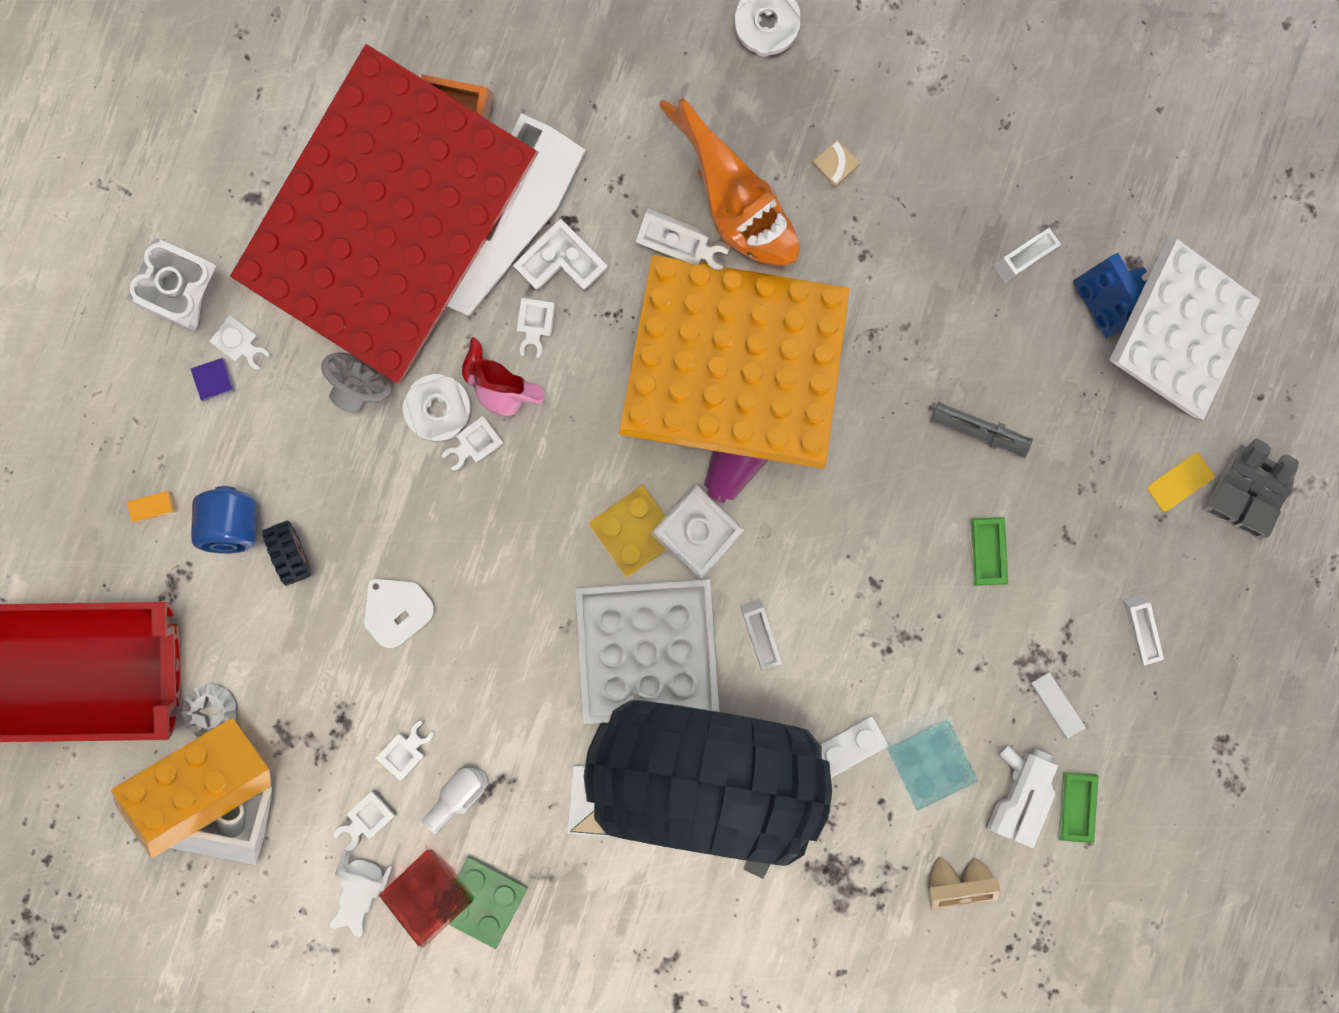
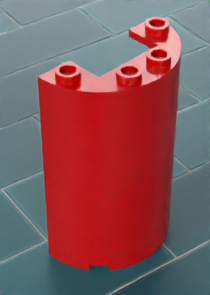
[0,602,181,742]

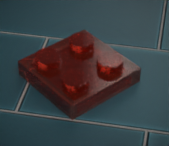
[378,849,473,948]

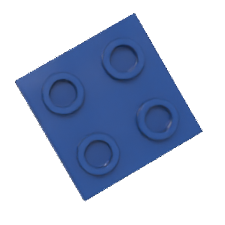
[1073,253,1147,338]

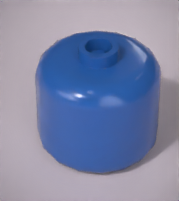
[191,486,257,554]

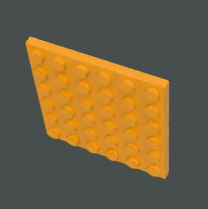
[619,255,850,469]

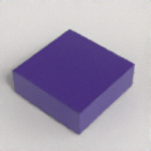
[190,358,235,401]

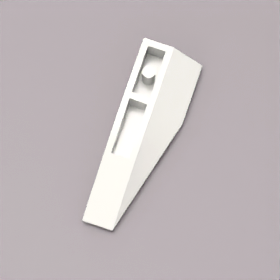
[447,113,586,316]

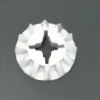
[181,684,237,737]

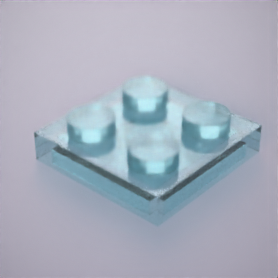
[886,719,978,811]

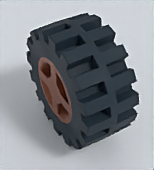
[262,520,311,586]

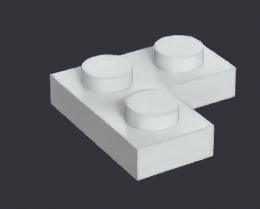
[513,219,608,291]

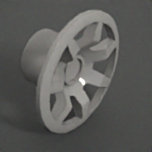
[321,353,391,412]

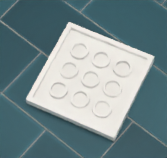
[1109,238,1260,420]
[575,579,719,724]

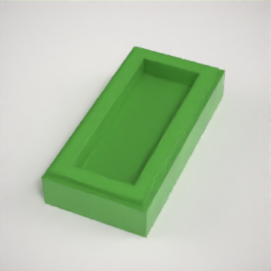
[970,517,1008,586]
[1058,772,1099,843]

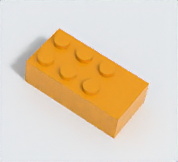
[111,718,271,859]

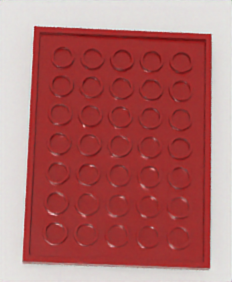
[230,44,539,384]

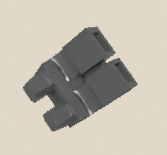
[1202,438,1299,540]

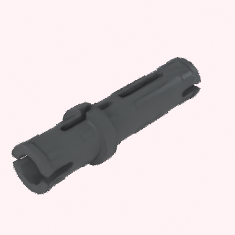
[931,402,1033,458]

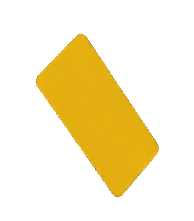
[1147,452,1215,512]

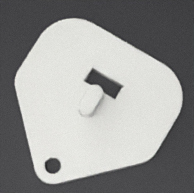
[364,579,434,648]

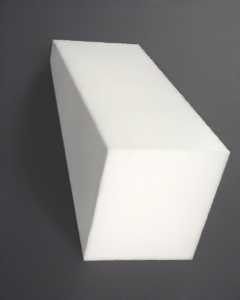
[993,228,1061,283]
[1122,594,1164,666]
[740,599,782,671]
[1031,672,1086,739]

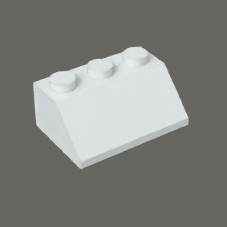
[171,787,272,865]

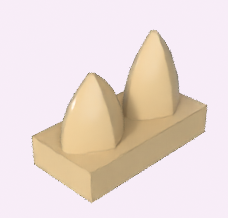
[929,857,1001,910]

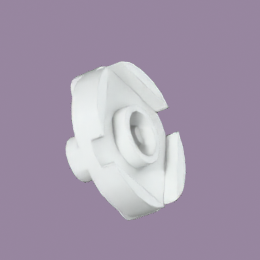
[734,0,801,57]
[403,374,471,442]

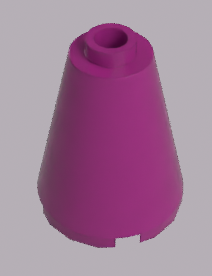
[704,451,768,503]

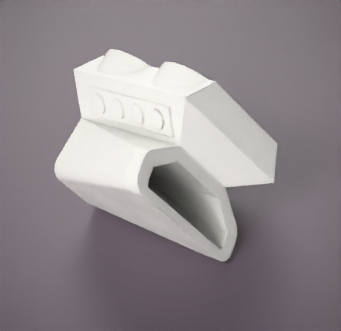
[126,238,216,331]

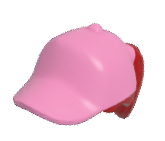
[462,337,545,416]

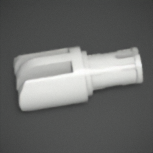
[421,767,488,834]

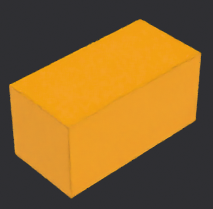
[126,491,177,523]

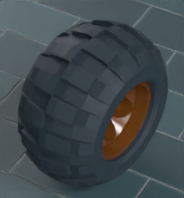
[583,700,832,866]

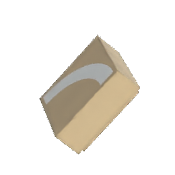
[812,139,860,188]

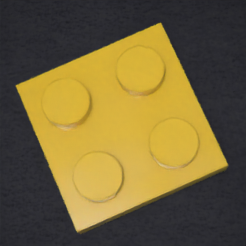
[588,484,666,578]

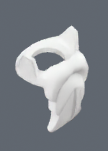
[329,851,392,937]

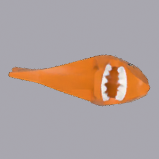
[659,98,799,266]

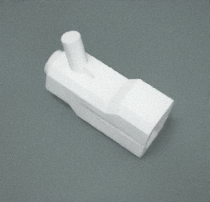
[986,745,1058,848]

